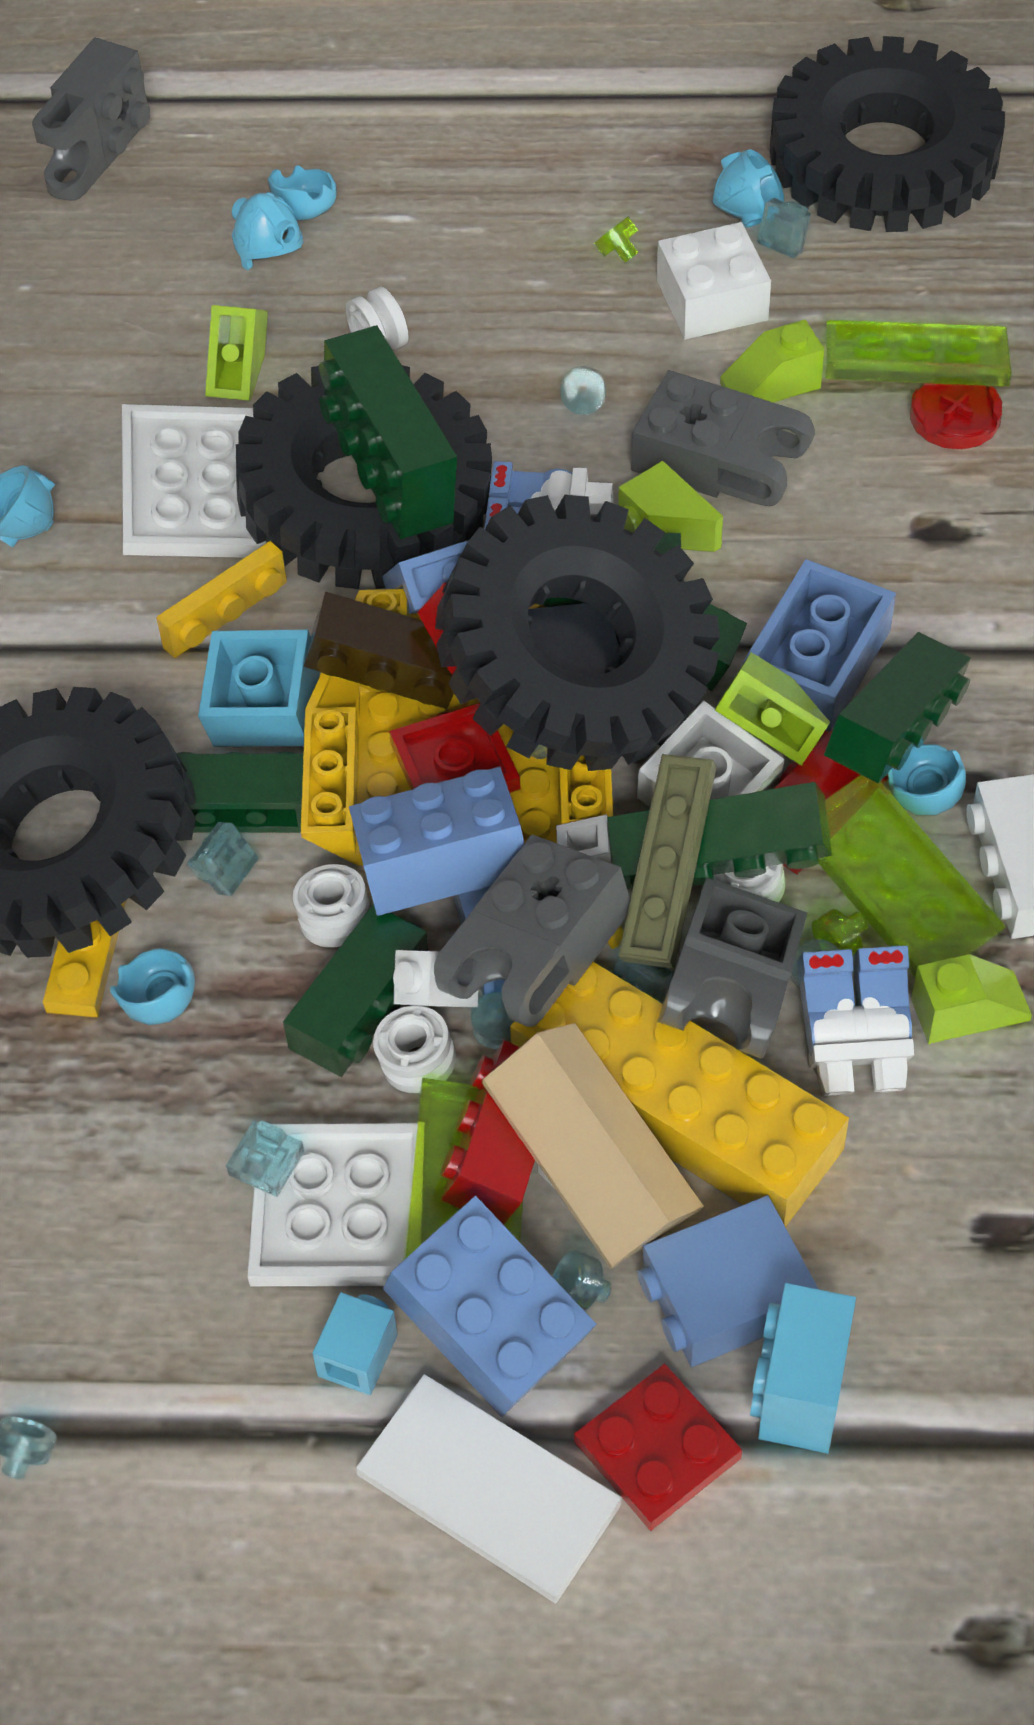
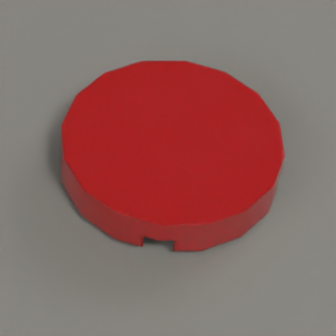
[910,372,1003,450]

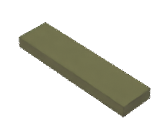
[618,754,717,969]

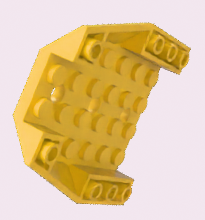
[301,589,613,866]

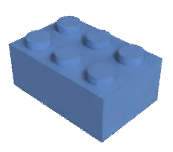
[743,559,896,732]
[349,767,524,916]
[383,1195,597,1417]

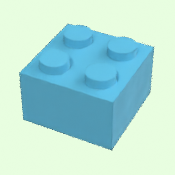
[198,630,320,747]
[750,1283,856,1454]

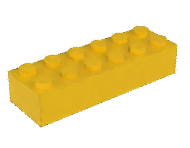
[510,962,849,1227]

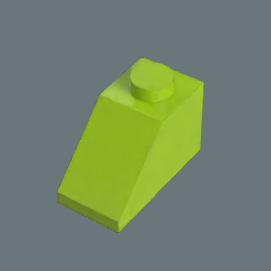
[205,305,268,401]
[720,319,824,403]
[618,461,723,552]
[715,652,830,765]
[911,954,1032,1044]

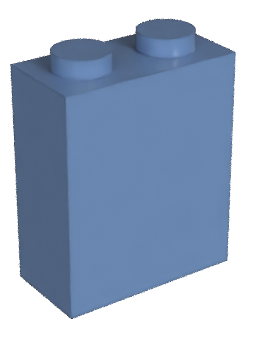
[637,1195,818,1368]

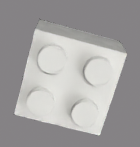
[657,222,771,340]
[637,701,784,807]

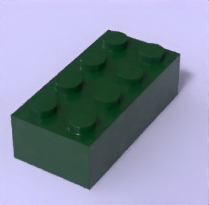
[319,325,457,540]

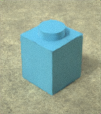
[312,1292,398,1396]

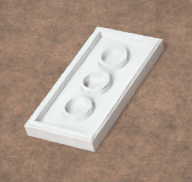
[356,1374,622,1604]

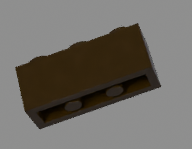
[303,591,454,709]

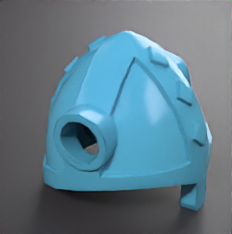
[712,149,784,228]
[232,192,304,270]
[0,465,55,547]

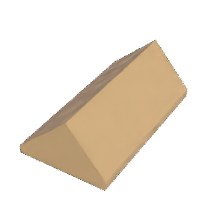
[482,1023,704,1270]

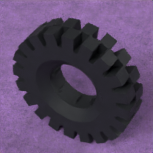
[770,36,1005,232]
[236,365,492,589]
[435,494,720,771]
[0,687,196,958]

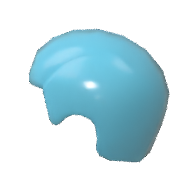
[267,165,337,221]
[888,744,966,815]
[110,948,195,1025]

